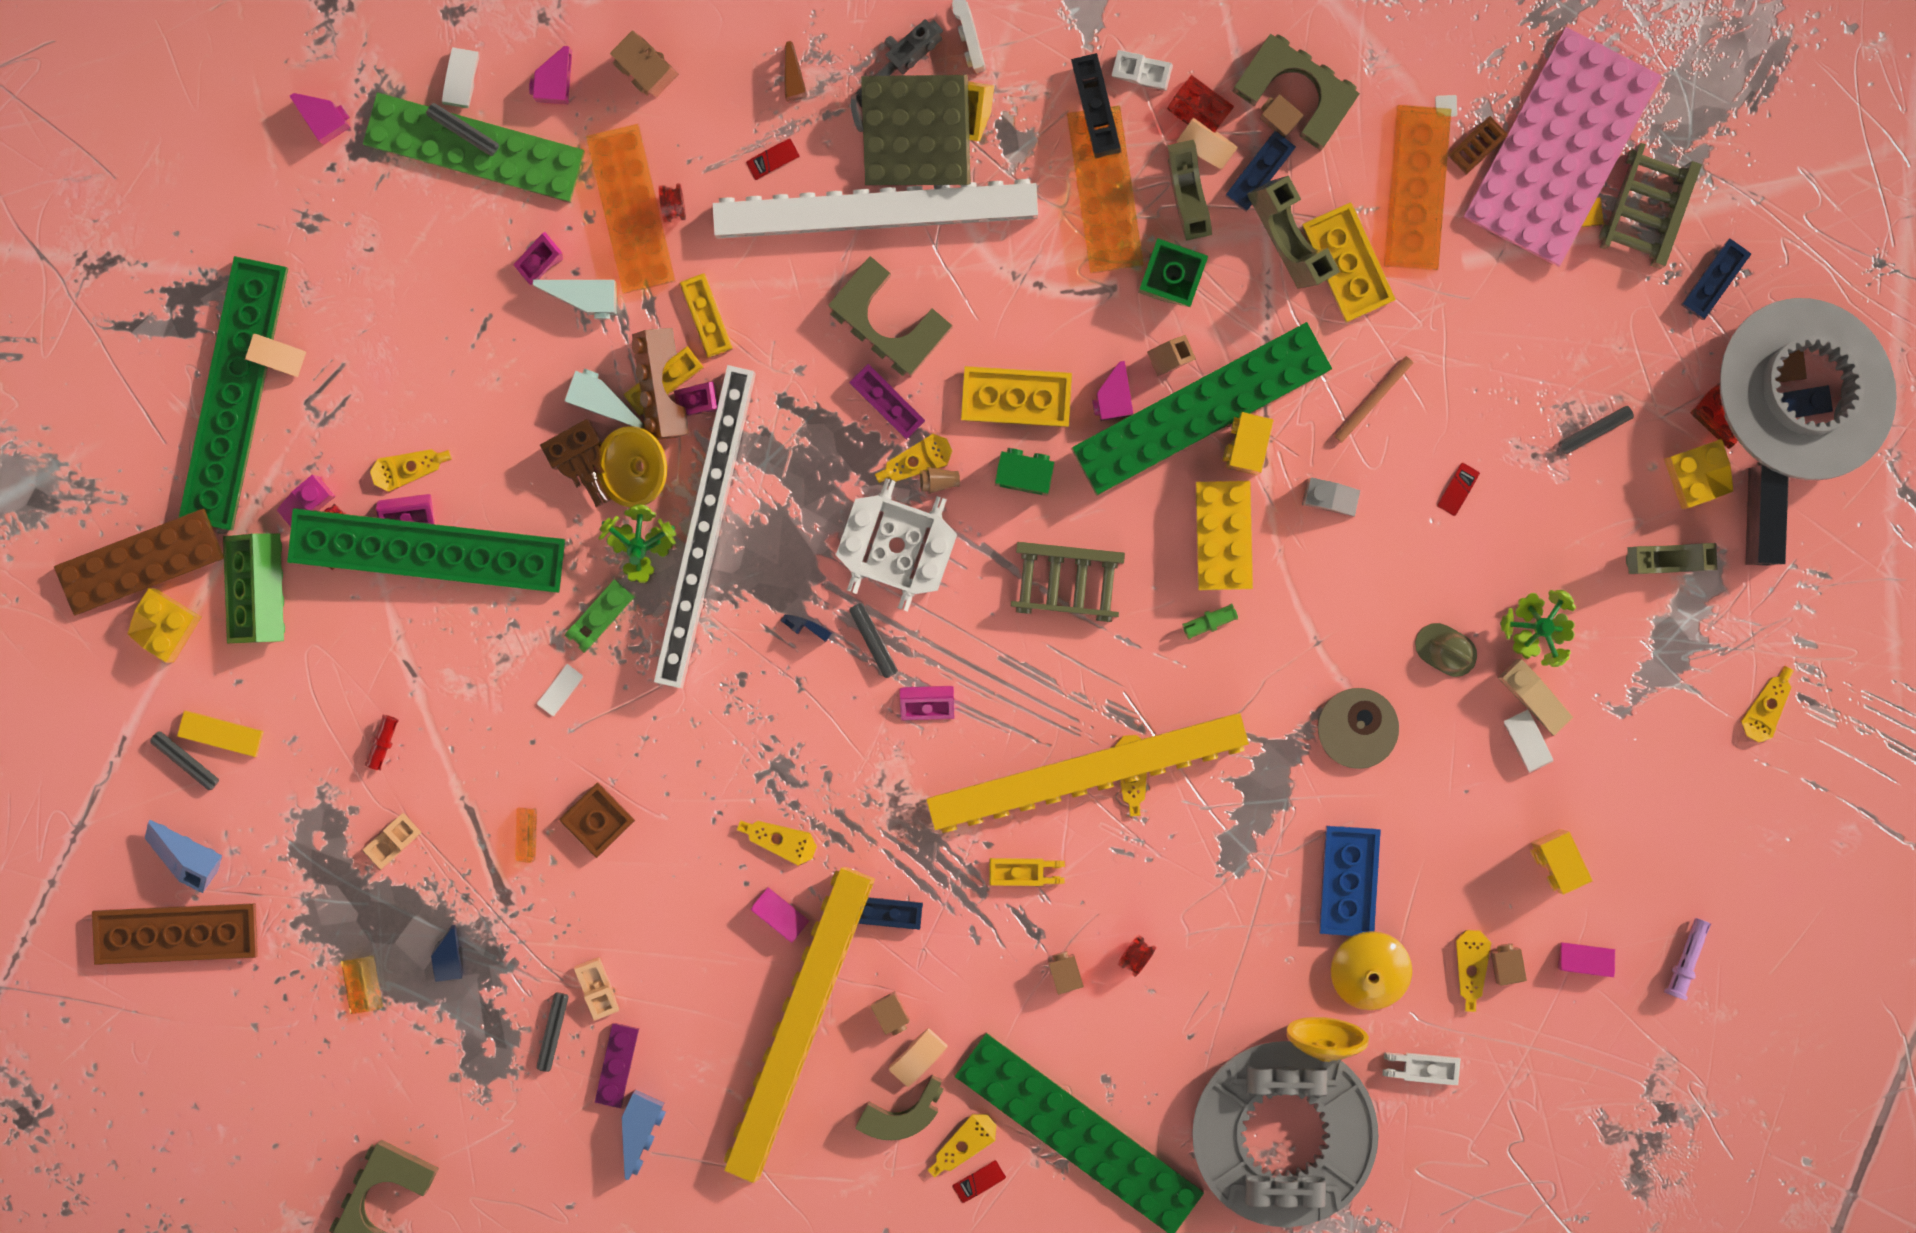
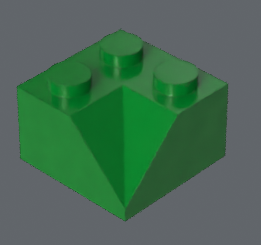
[1138,238,1208,308]
[995,448,1055,496]

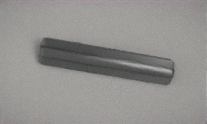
[426,103,499,156]
[1559,406,1634,454]
[849,603,898,678]
[150,731,219,790]
[536,992,569,1072]

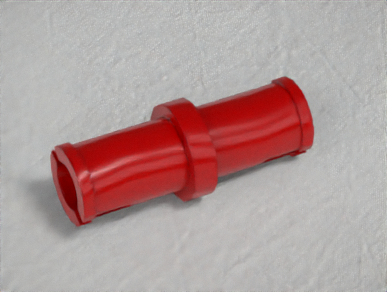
[364,714,399,771]

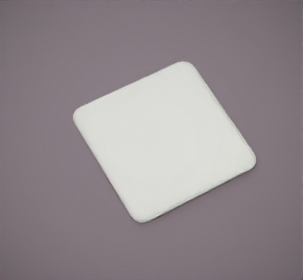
[1435,95,1457,117]

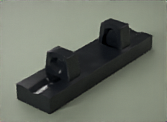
[1071,53,1121,159]

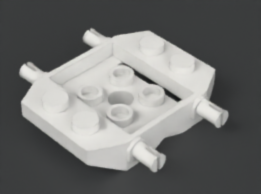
[836,478,957,612]

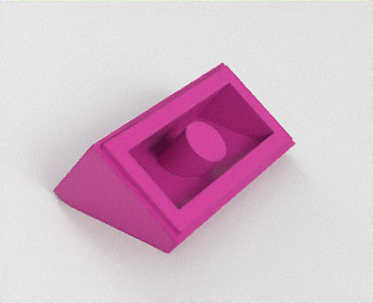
[376,494,435,524]
[900,686,955,721]
[750,887,810,943]
[1558,942,1615,978]

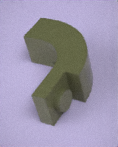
[1167,139,1212,241]
[1626,543,1718,574]
[855,1075,944,1141]

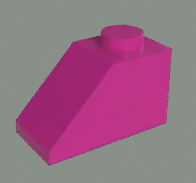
[529,46,572,105]
[289,93,351,145]
[1092,361,1134,421]
[277,474,336,527]

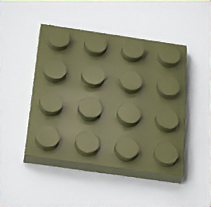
[861,74,971,185]

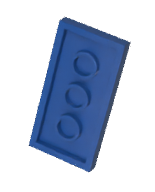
[1319,825,1381,936]

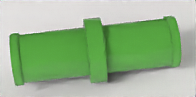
[1182,603,1238,640]

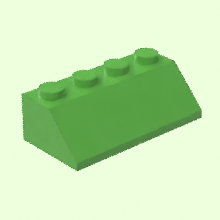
[223,533,285,644]

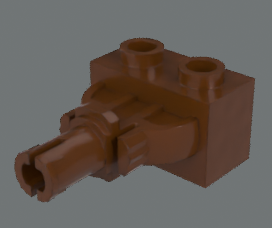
[540,419,611,508]

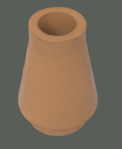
[920,467,960,494]

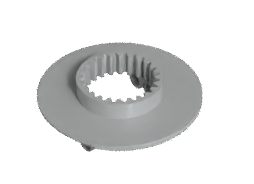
[1720,298,1897,481]
[1192,1041,1379,1227]

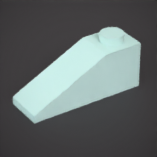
[533,280,617,320]
[565,369,644,429]

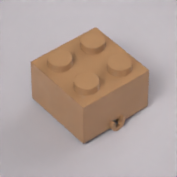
[610,30,679,97]

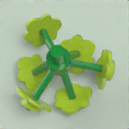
[598,504,677,583]
[1500,590,1576,667]

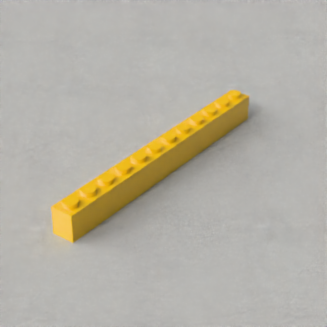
[926,712,1249,833]
[724,867,875,1183]

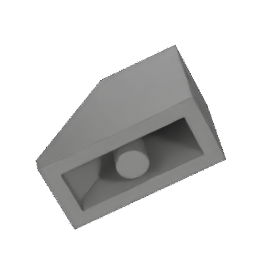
[1302,477,1361,517]

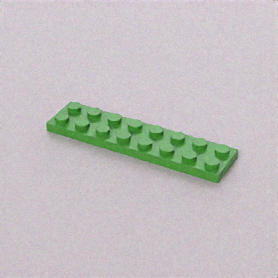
[363,92,585,203]

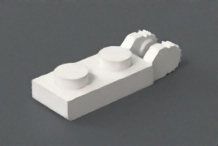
[952,0,986,74]
[1382,1052,1461,1085]

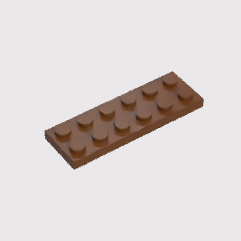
[53,508,224,616]
[92,903,258,965]

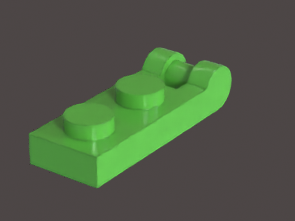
[564,579,635,653]

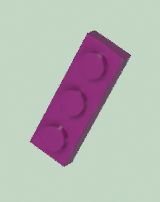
[849,364,925,440]
[594,1022,640,1109]

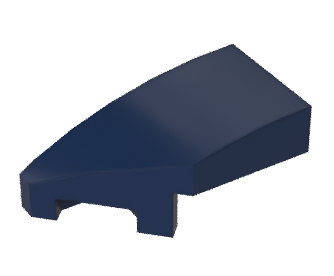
[781,614,833,642]
[431,925,463,982]

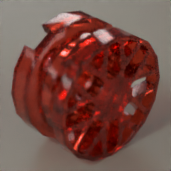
[658,183,686,223]
[1117,934,1157,977]

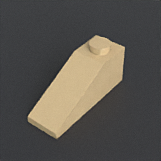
[1497,659,1573,736]

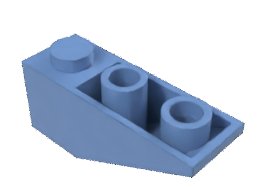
[145,820,222,893]
[622,1090,666,1180]

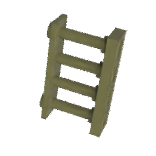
[1598,143,1702,269]
[1011,542,1125,622]

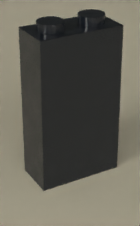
[1745,462,1789,566]

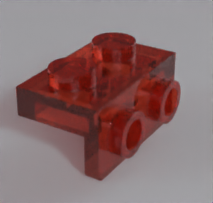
[1167,75,1235,133]
[1690,383,1738,449]

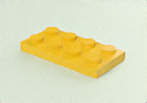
[1301,202,1396,323]
[961,366,1072,427]
[1196,481,1253,591]

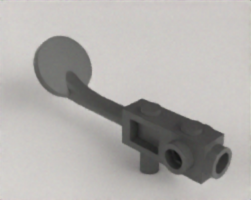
[851,19,943,132]

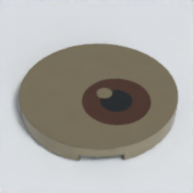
[1317,688,1399,769]

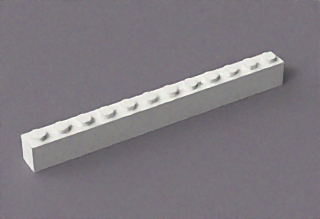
[713,179,1038,239]
[654,365,756,688]

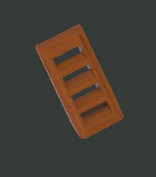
[785,41,807,102]
[1448,116,1508,175]

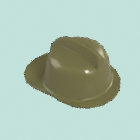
[1415,623,1477,677]

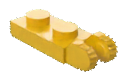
[989,858,1065,886]

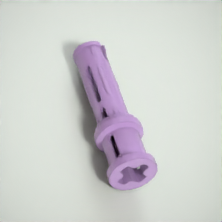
[1664,918,1711,1001]

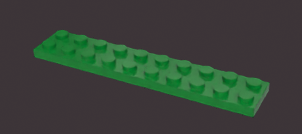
[178,256,289,531]
[1071,322,1332,496]
[287,508,565,593]
[955,1032,1204,1233]

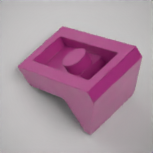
[513,232,563,285]
[674,382,719,416]

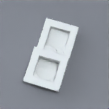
[442,47,479,109]
[1111,50,1173,91]
[1504,709,1554,773]

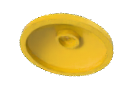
[598,426,667,507]
[1331,931,1412,1010]
[1287,1017,1369,1062]

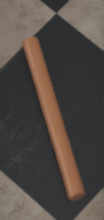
[1334,356,1414,443]

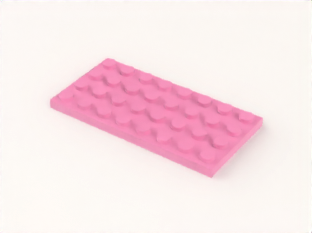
[1463,27,1662,267]

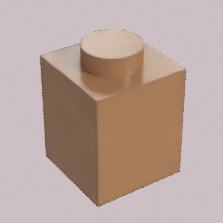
[1260,94,1304,138]
[1147,335,1196,376]
[1490,943,1527,986]
[1048,951,1084,995]
[871,991,910,1036]

